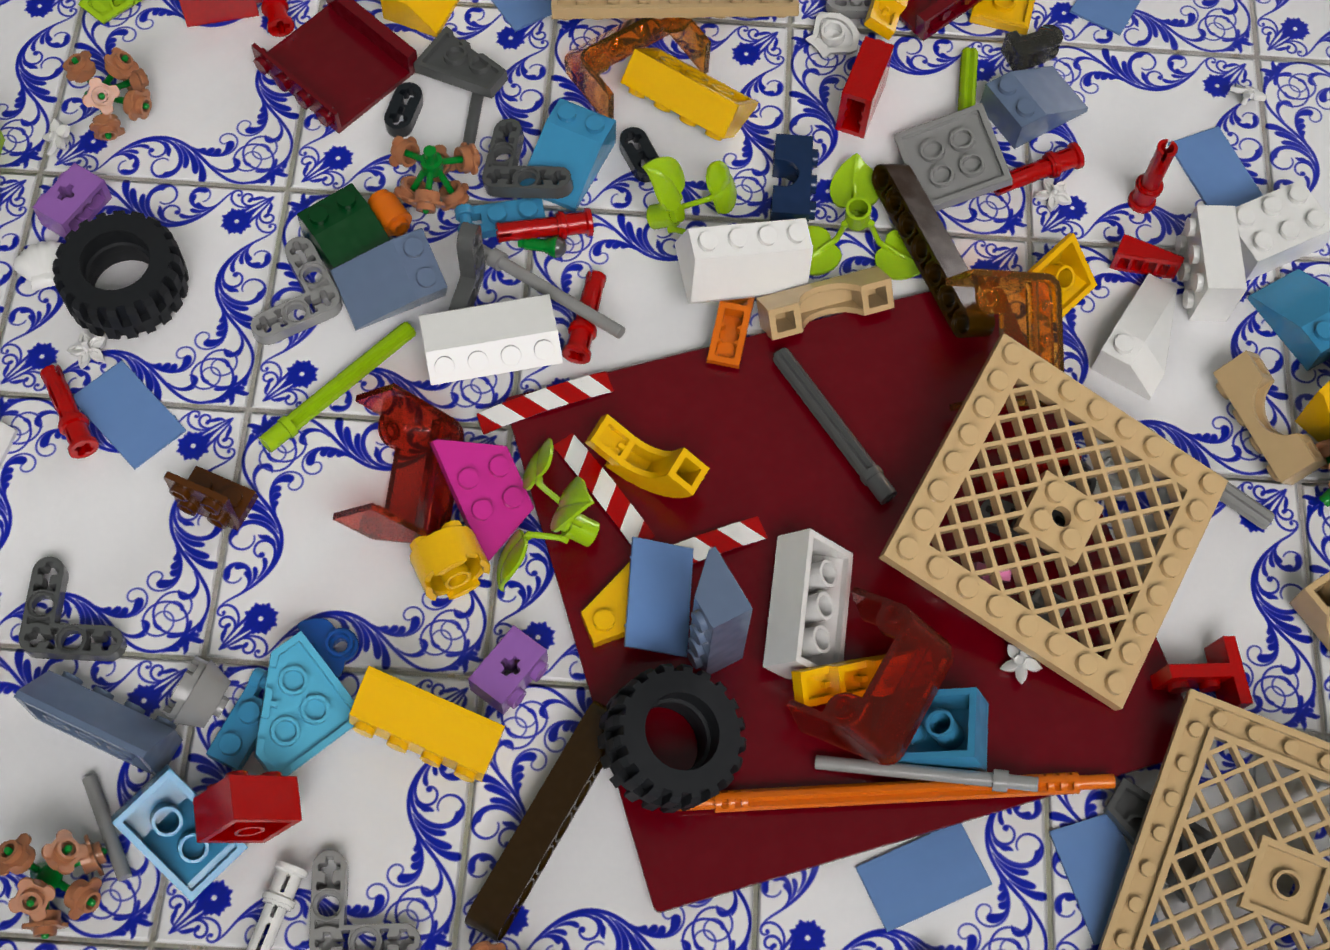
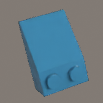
[520,98,616,212]
[1247,269,1330,371]
[868,687,989,772]
[111,764,248,902]

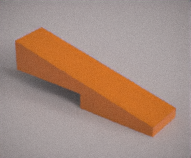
[707,297,755,369]

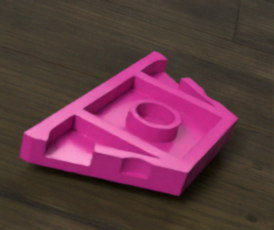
[430,439,534,561]

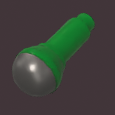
[518,236,566,258]

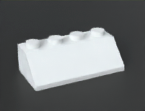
[674,218,813,304]
[419,294,563,385]
[763,528,853,679]

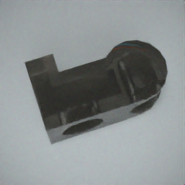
[1001,24,1063,71]

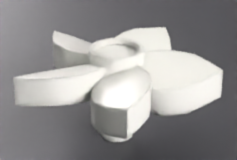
[1230,83,1267,105]
[42,118,71,156]
[1034,178,1072,212]
[67,331,107,369]
[1000,644,1043,684]

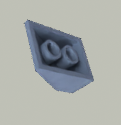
[980,66,1088,149]
[330,228,448,331]

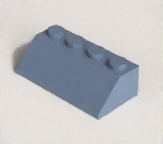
[686,546,753,674]
[14,670,183,776]

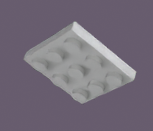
[894,103,1013,212]

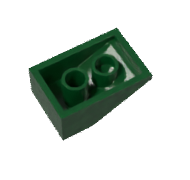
[297,183,390,270]

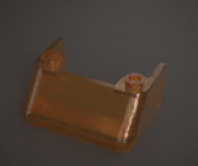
[564,18,711,119]
[946,269,1064,412]

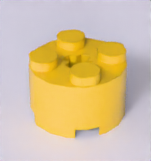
[409,520,490,601]

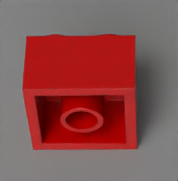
[193,770,302,843]

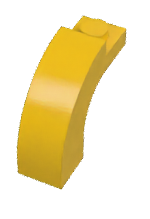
[585,414,710,498]

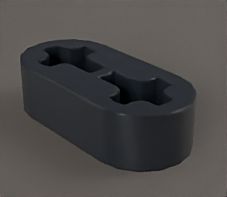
[384,82,424,137]
[619,127,659,182]

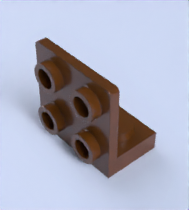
[163,466,258,531]

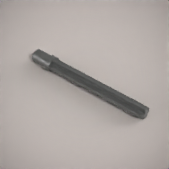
[773,348,897,505]

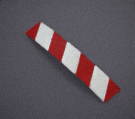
[477,372,614,435]
[553,433,655,545]
[674,516,768,563]

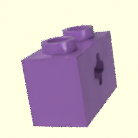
[32,162,112,238]
[468,625,549,715]

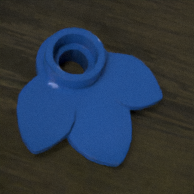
[297,618,359,678]

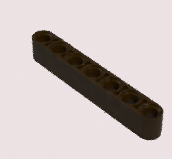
[872,164,995,338]
[465,700,607,942]

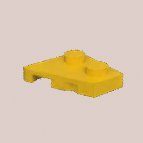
[581,562,630,648]

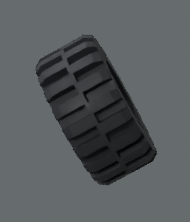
[52,210,189,339]
[597,663,746,813]

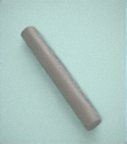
[82,774,132,881]

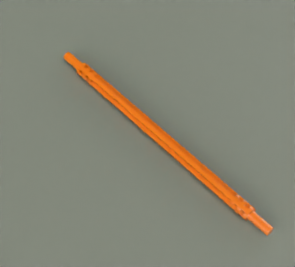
[678,772,1116,813]

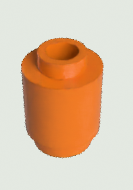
[368,189,412,236]

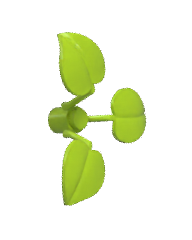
[808,153,920,280]
[642,157,737,234]
[496,437,600,592]

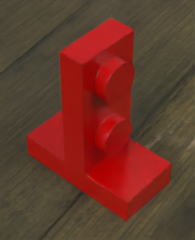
[1150,636,1253,709]

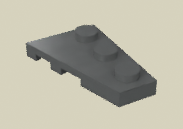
[413,26,508,99]
[1103,778,1218,903]

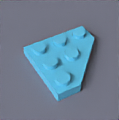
[254,631,354,776]

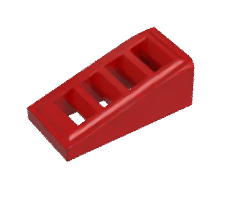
[1109,234,1184,279]

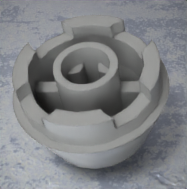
[162,655,231,728]

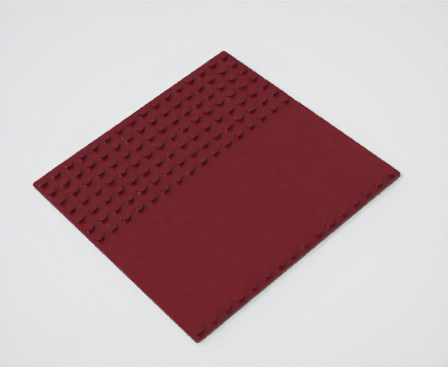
[505,276,1184,913]

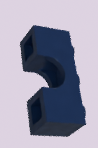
[770,133,818,224]

